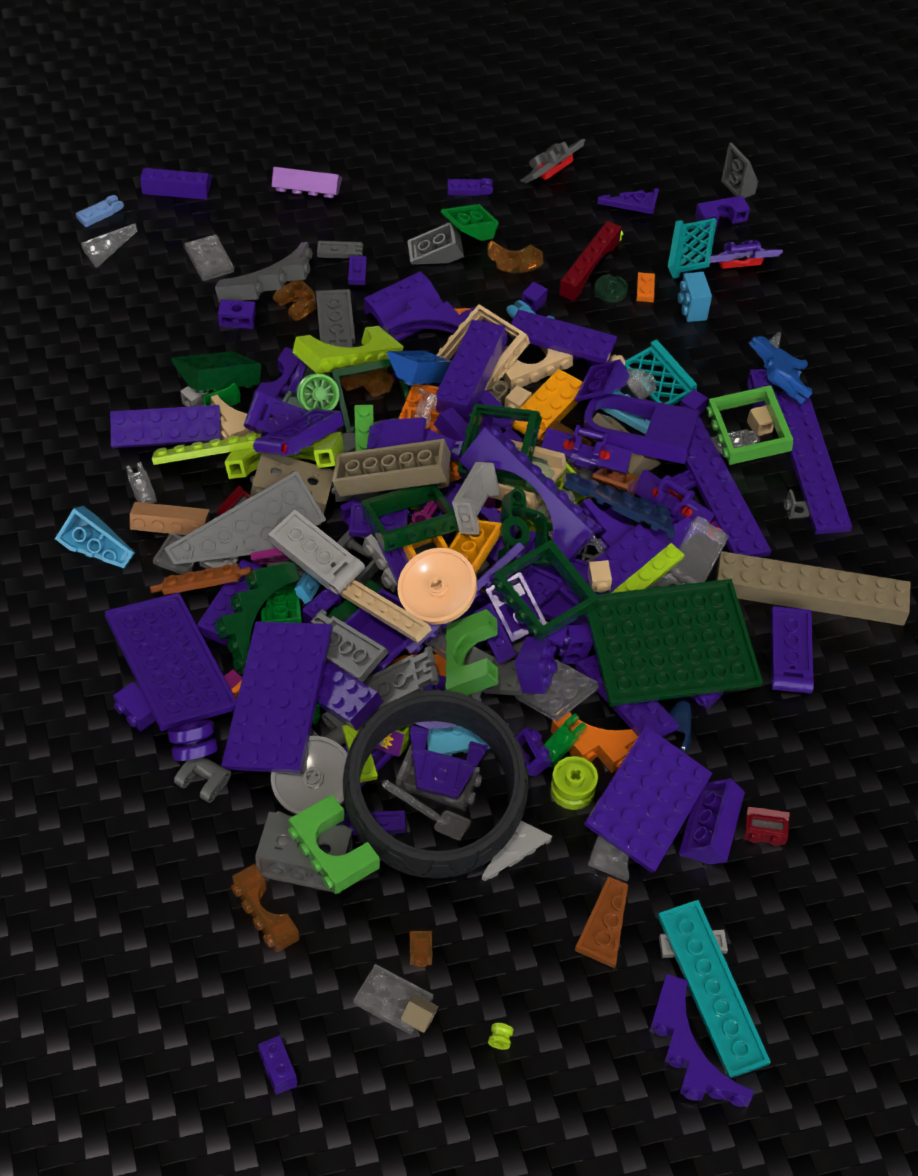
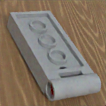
[268,509,365,595]

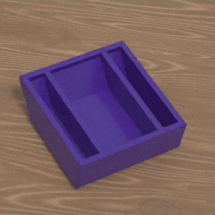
[344,589,431,675]

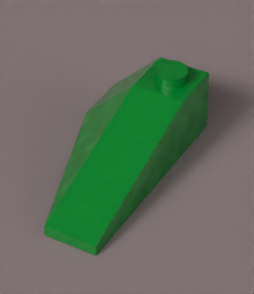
[261,583,302,623]

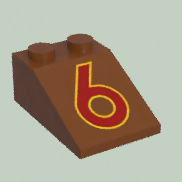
[592,468,640,496]

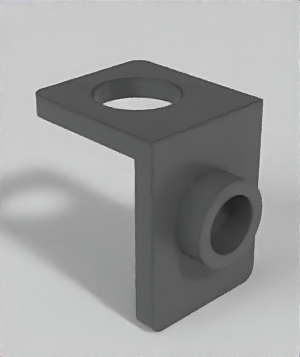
[784,490,810,519]

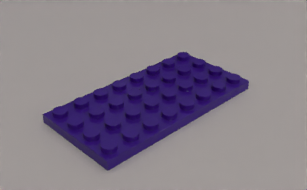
[105,593,237,731]
[221,622,333,774]

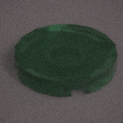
[594,274,628,302]

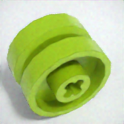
[550,756,598,810]

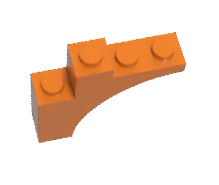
[551,711,638,773]

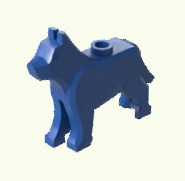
[749,336,812,404]

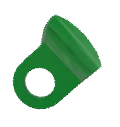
[203,383,241,406]

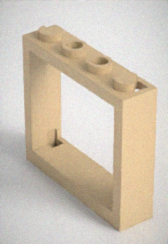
[437,304,530,391]

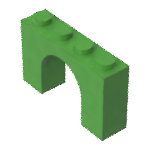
[445,609,498,696]
[287,794,380,894]

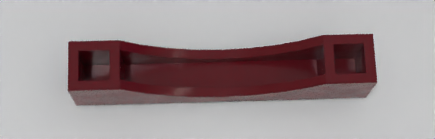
[559,221,622,301]

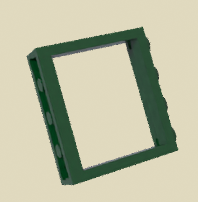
[329,359,409,433]
[457,403,542,487]
[361,484,458,552]
[493,539,599,642]

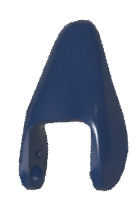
[662,700,692,754]

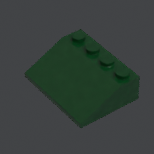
[172,351,261,393]

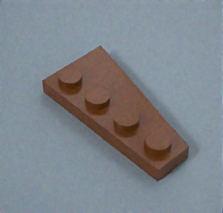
[575,876,628,968]

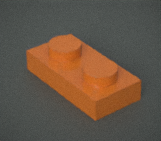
[637,272,655,302]

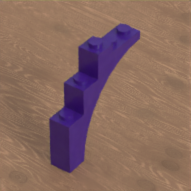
[384,295,487,337]
[579,498,700,552]
[650,974,754,1107]

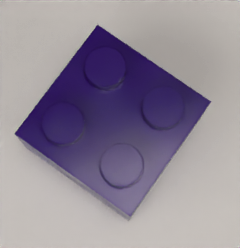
[514,637,557,694]

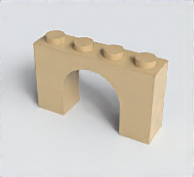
[500,346,573,391]

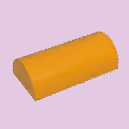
[448,520,502,574]

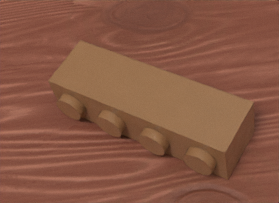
[130,502,209,535]

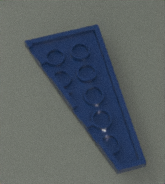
[563,472,676,539]

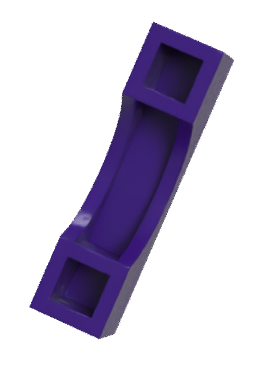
[253,347,300,401]

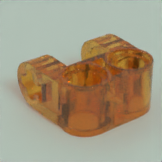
[273,280,317,321]

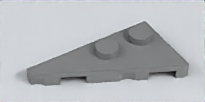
[482,820,552,881]

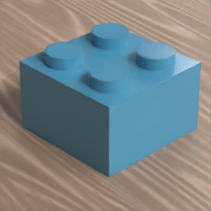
[678,272,712,322]

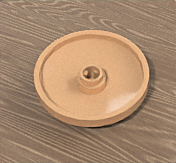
[398,548,477,625]

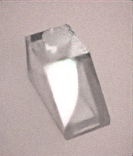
[626,369,657,399]

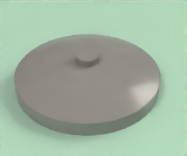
[271,736,348,815]

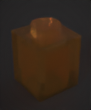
[409,931,432,967]

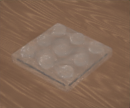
[515,660,599,722]

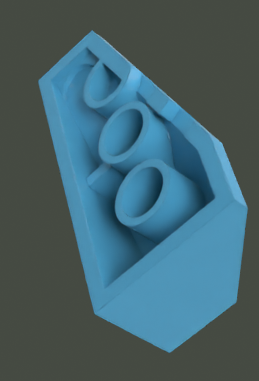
[55,506,135,568]

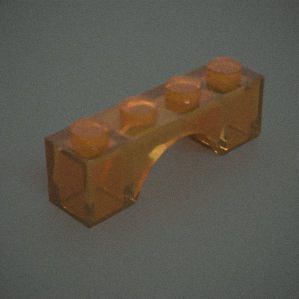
[231,864,299,953]

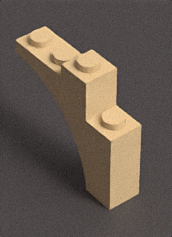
[211,395,271,440]

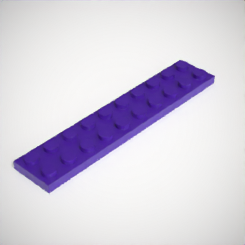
[774,391,852,534]
[685,416,771,557]

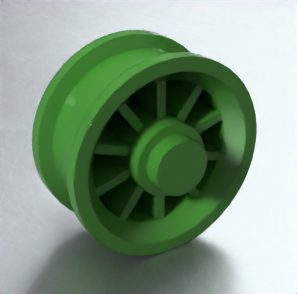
[296,374,339,412]

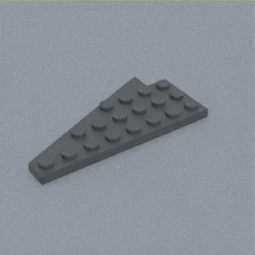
[164,471,326,565]

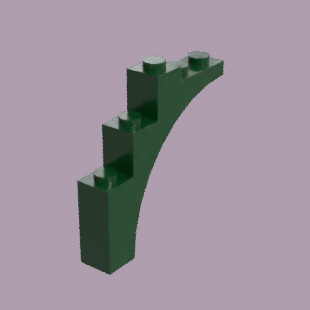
[215,562,300,675]

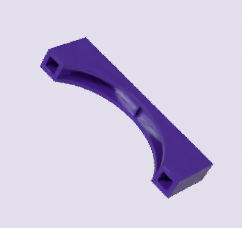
[459,425,600,562]

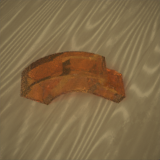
[487,241,544,273]

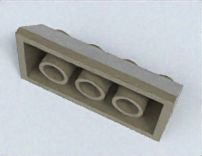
[590,413,661,477]

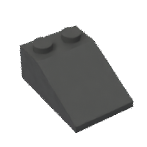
[721,143,758,198]
[408,222,464,265]

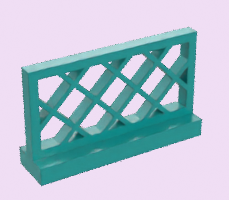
[668,218,717,278]
[624,339,697,405]

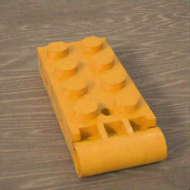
[512,368,583,443]

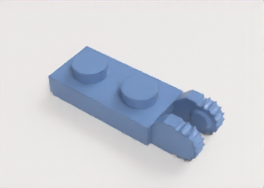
[76,195,124,227]

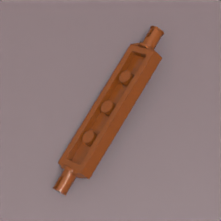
[150,564,252,595]

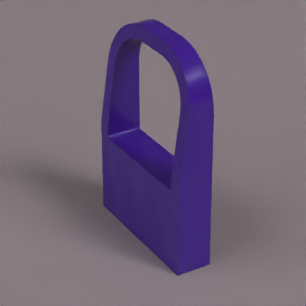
[583,394,700,464]

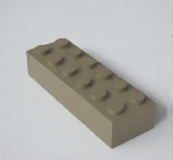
[332,439,451,497]

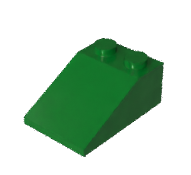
[441,204,499,241]

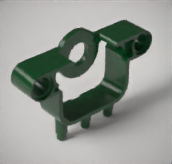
[497,488,554,579]

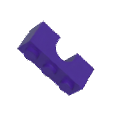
[695,196,750,229]

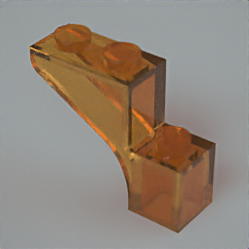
[340,370,394,397]

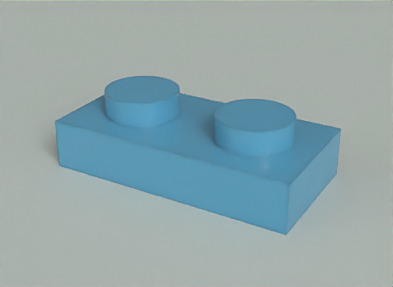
[294,571,321,604]

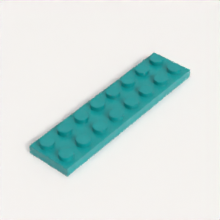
[658,900,771,1079]

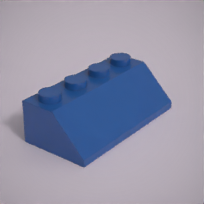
[387,351,452,386]

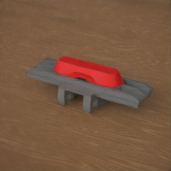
[521,139,585,183]

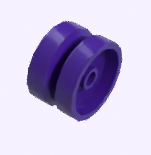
[167,720,218,761]

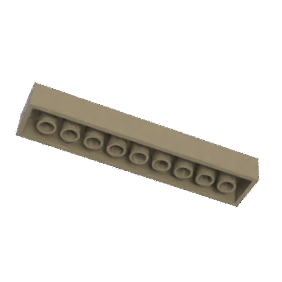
[716,551,910,625]

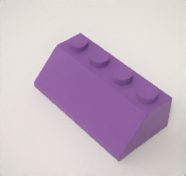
[272,167,342,198]

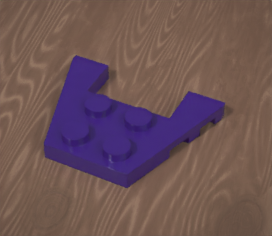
[409,725,488,800]

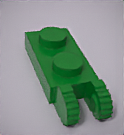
[544,714,587,767]

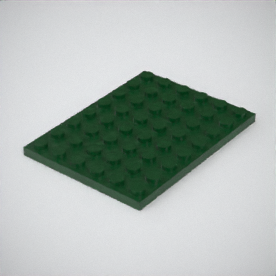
[585,579,763,707]

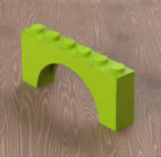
[292,326,404,374]
[225,432,345,479]

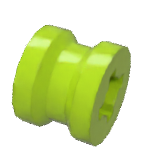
[488,1023,514,1050]

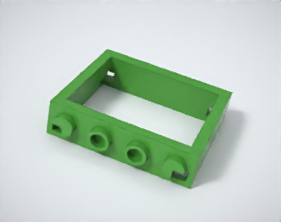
[706,385,793,465]

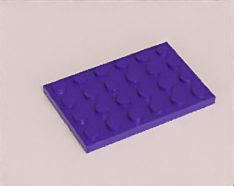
[584,726,712,873]

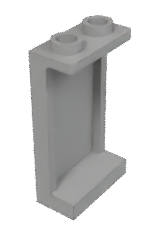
[452,462,500,535]

